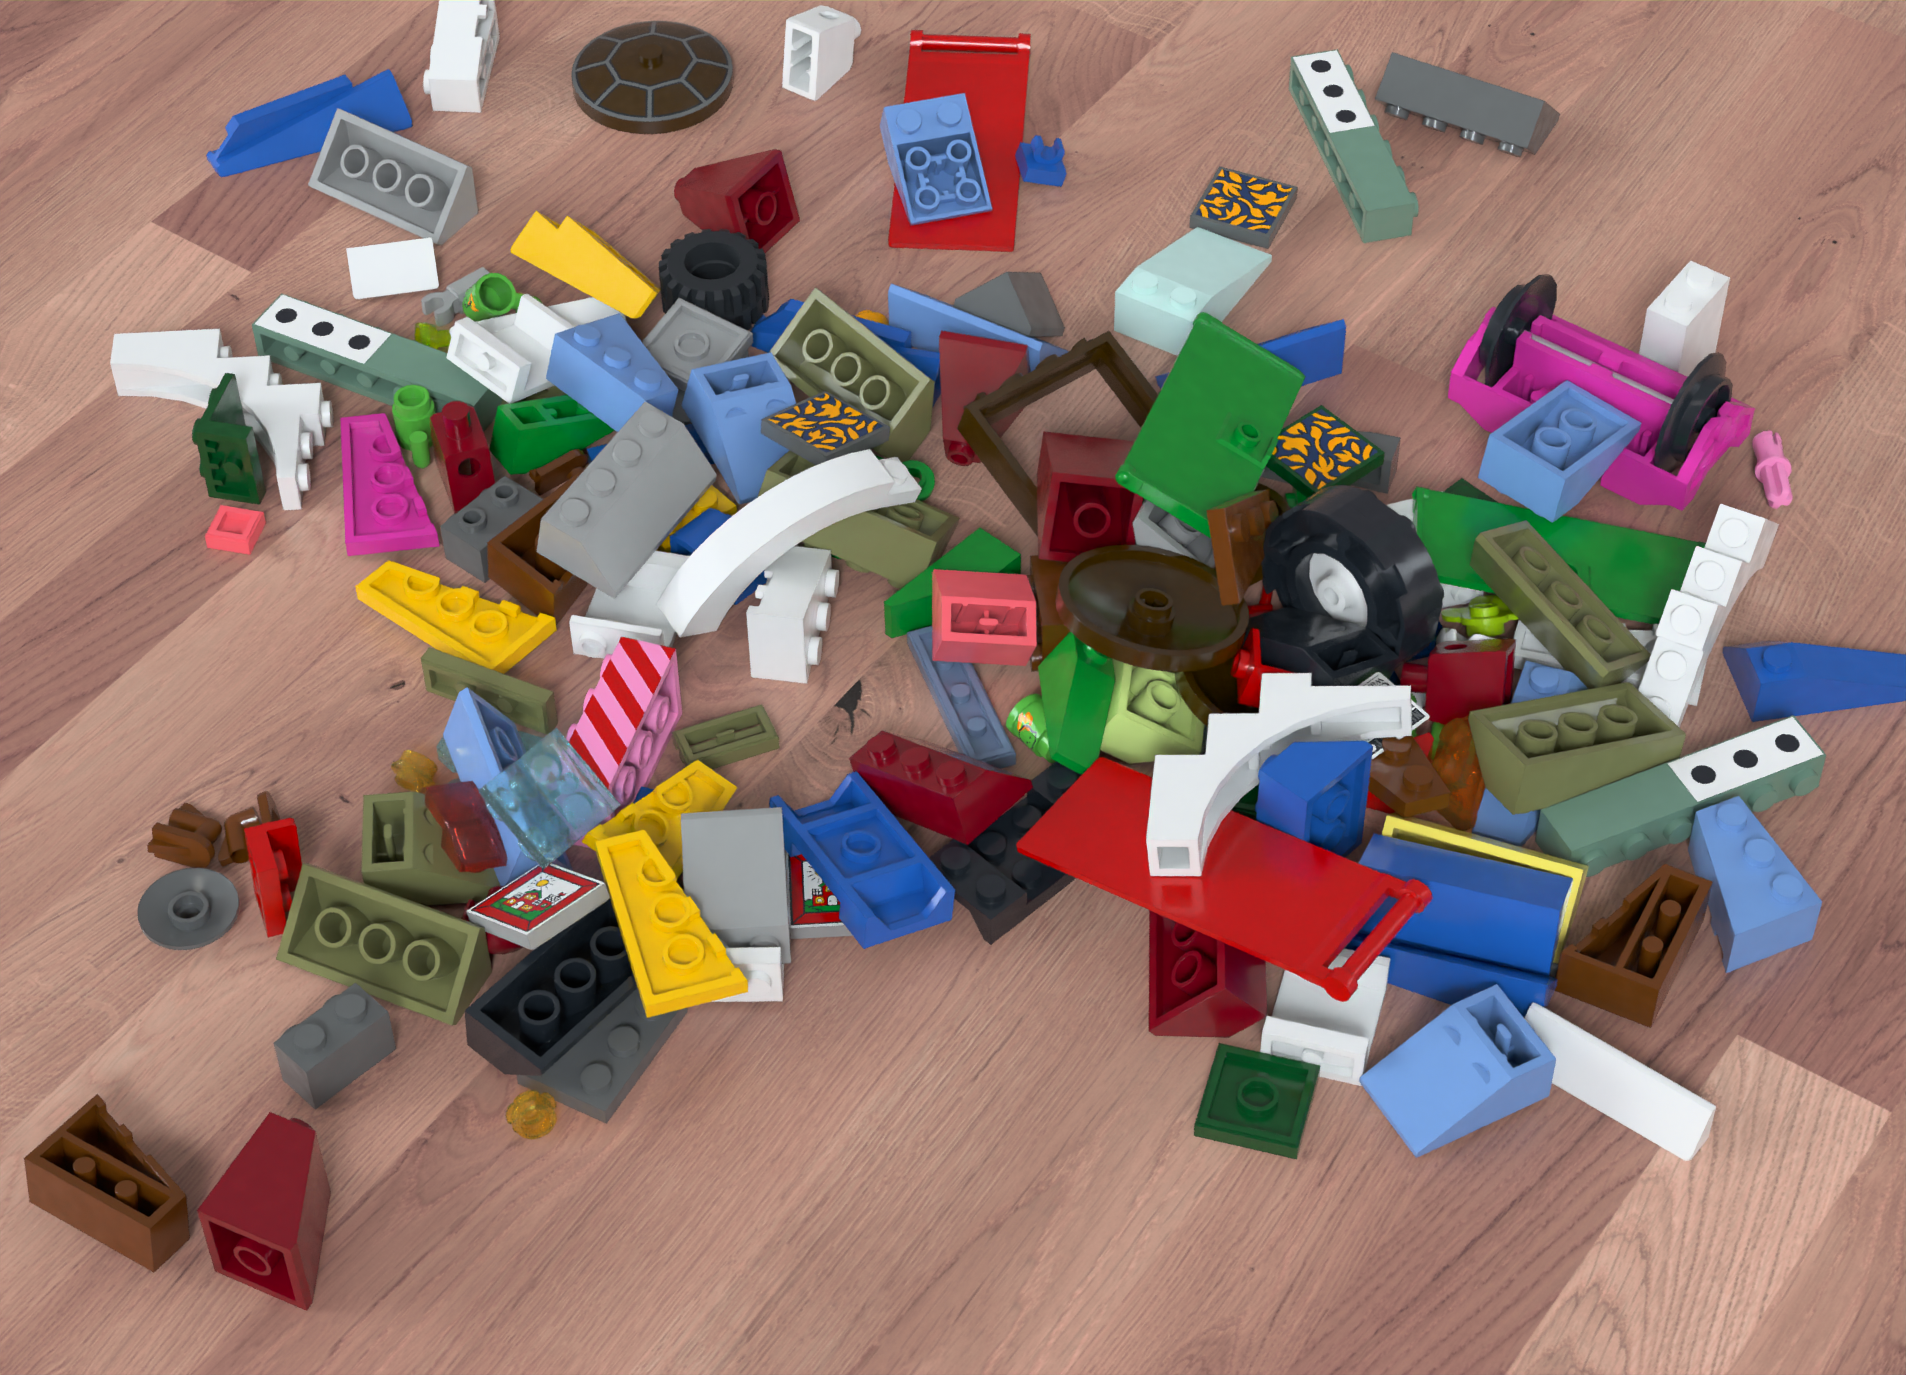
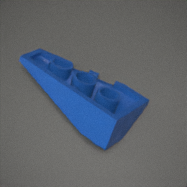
[1722,640,1906,722]

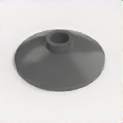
[137,868,240,950]

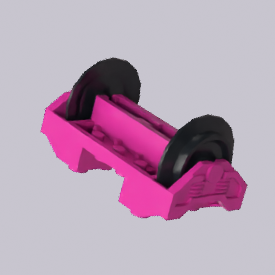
[1448,274,1755,511]

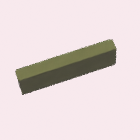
[421,647,558,735]

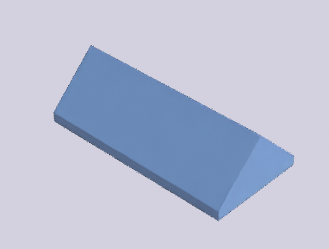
[888,283,1069,372]
[443,687,573,886]

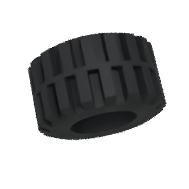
[658,229,769,331]

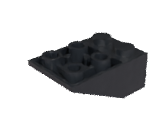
[1240,606,1399,686]

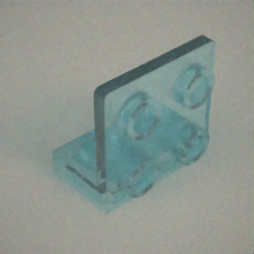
[479,728,621,869]

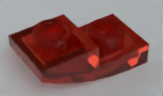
[424,781,507,873]

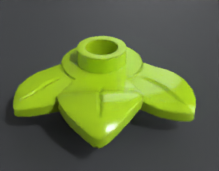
[1441,595,1518,637]

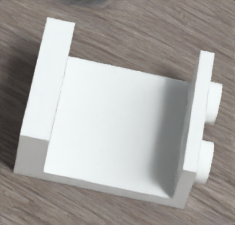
[446,294,574,404]
[569,551,690,658]
[1260,948,1391,1086]

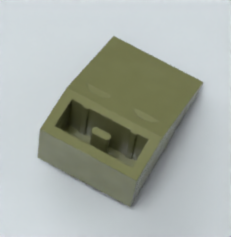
[361,791,500,906]

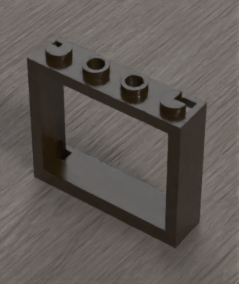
[957,331,1158,537]

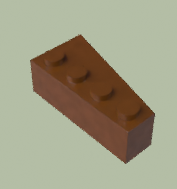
[487,466,589,626]

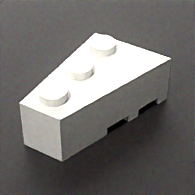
[423,0,500,113]
[746,546,839,684]

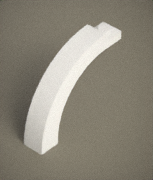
[656,449,922,638]

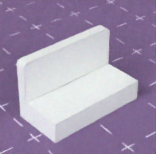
[346,237,439,300]

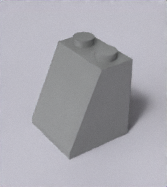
[681,807,791,964]

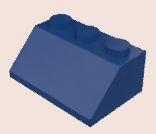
[1255,741,1373,858]

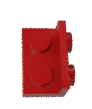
[244,818,302,938]

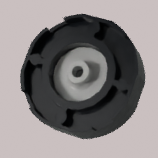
[1262,485,1444,670]

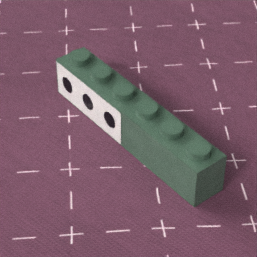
[1289,49,1419,243]
[252,293,502,432]
[1535,715,1826,877]

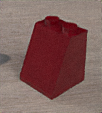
[1037,431,1143,562]
[197,1112,331,1311]

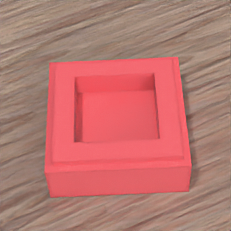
[205,505,266,555]

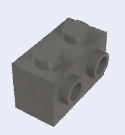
[440,476,543,583]
[274,983,396,1109]

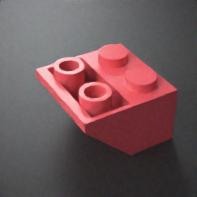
[932,569,1037,666]

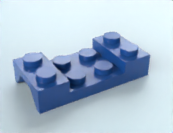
[769,771,955,949]

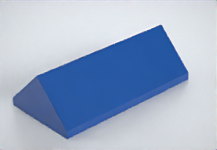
[1155,319,1346,389]
[1358,834,1573,976]

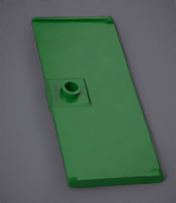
[1115,312,1306,538]
[1412,486,1706,624]

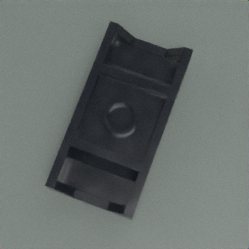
[929,762,1081,945]

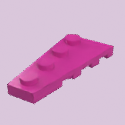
[340,413,440,556]

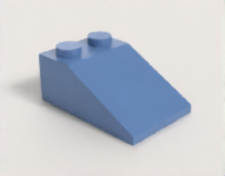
[1478,380,1642,523]

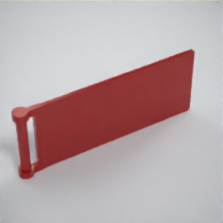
[888,30,1031,252]
[1016,757,1432,1002]

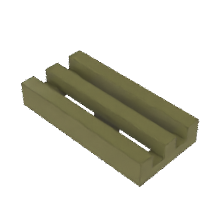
[672,704,780,769]

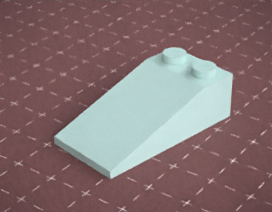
[1114,227,1272,356]

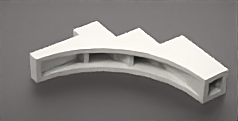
[110,329,333,510]
[1639,504,1779,728]
[1146,673,1412,876]

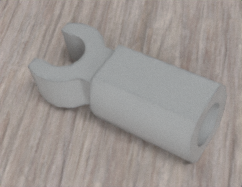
[421,267,490,327]

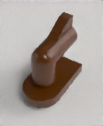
[529,449,588,496]
[218,791,280,867]
[147,803,222,868]

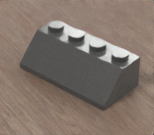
[1375,52,1560,157]

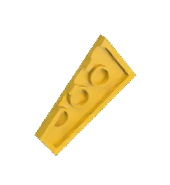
[355,560,557,674]
[595,829,748,1018]

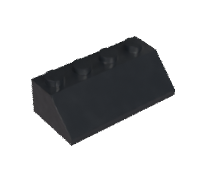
[464,886,638,1076]

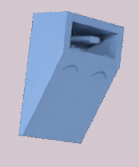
[880,93,992,226]
[681,352,796,505]
[1359,984,1556,1158]

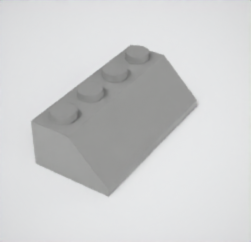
[537,401,717,599]

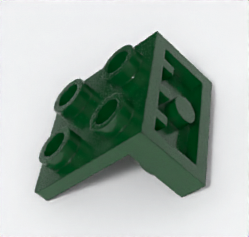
[192,373,266,505]

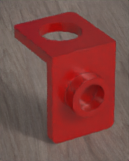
[1231,628,1294,708]

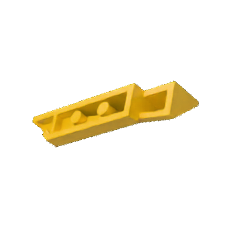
[510,211,661,319]

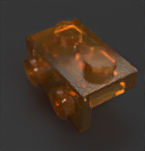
[1431,715,1485,831]

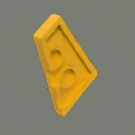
[581,759,738,881]

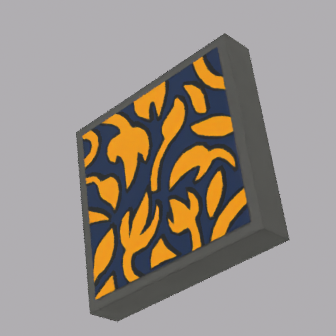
[1189,166,1298,249]
[761,391,890,465]

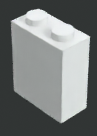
[1639,261,1730,377]

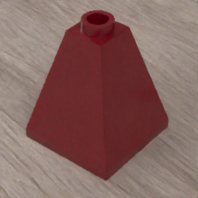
[674,149,800,253]
[939,330,1031,466]

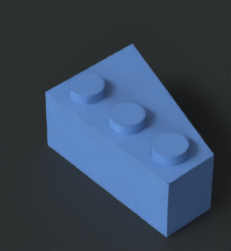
[546,313,678,432]
[1688,796,1822,973]

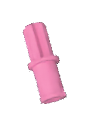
[1752,431,1793,509]

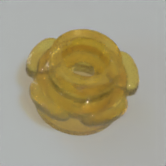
[391,750,438,793]
[506,1090,557,1139]

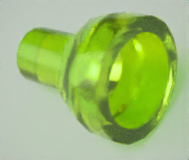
[415,322,451,350]

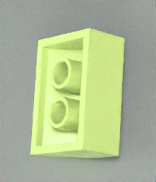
[1100,659,1204,764]

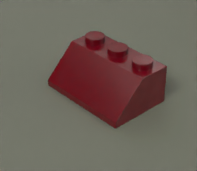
[849,731,1033,845]
[1148,910,1267,1038]

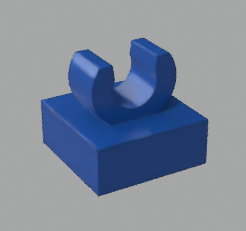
[1015,135,1067,187]

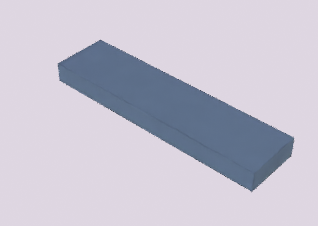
[907,626,1016,769]

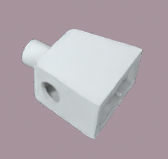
[782,5,861,101]

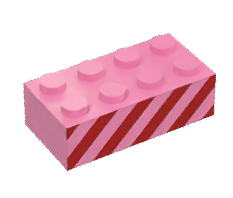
[547,637,682,848]

